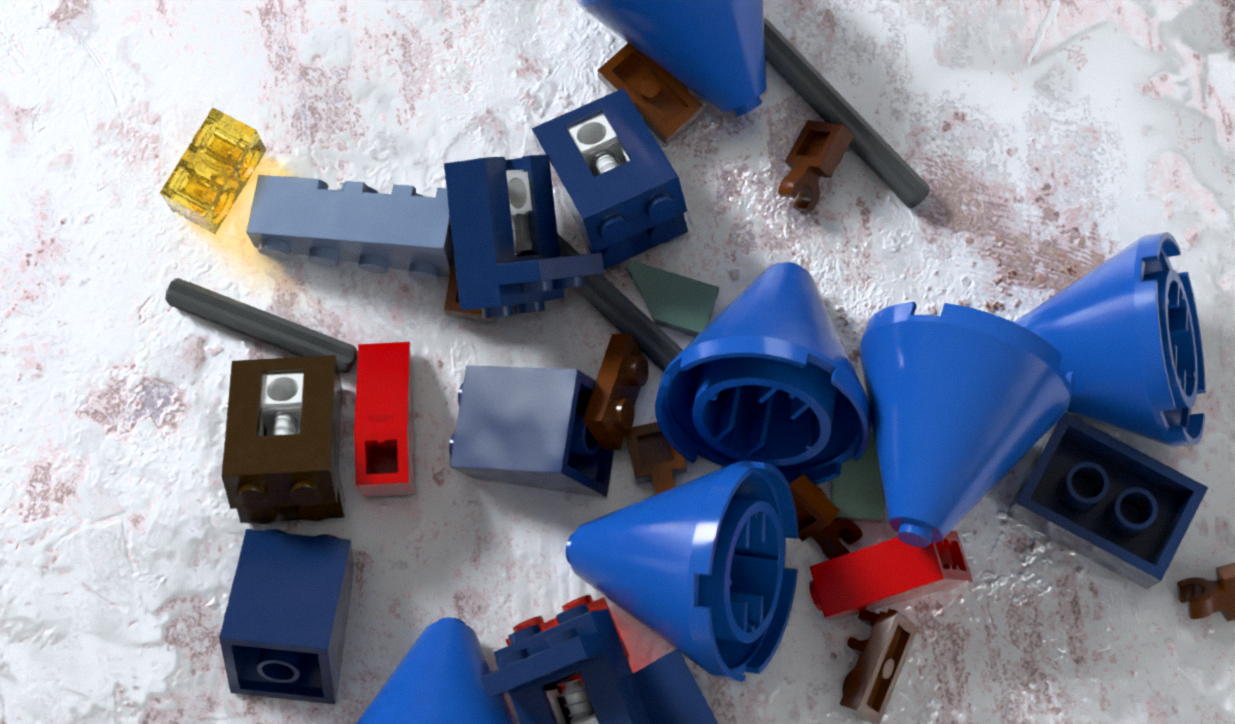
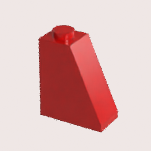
[809,530,973,618]

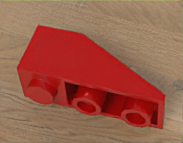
[354,342,415,497]

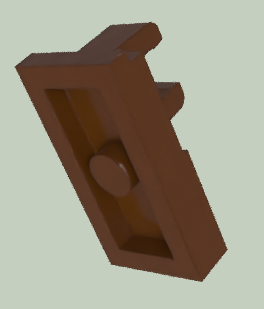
[839,608,918,724]

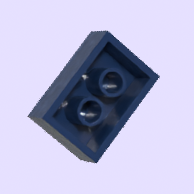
[1006,413,1209,590]

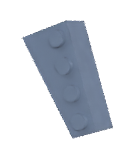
[246,175,454,281]

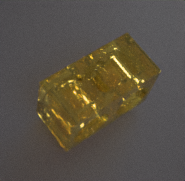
[160,107,267,234]

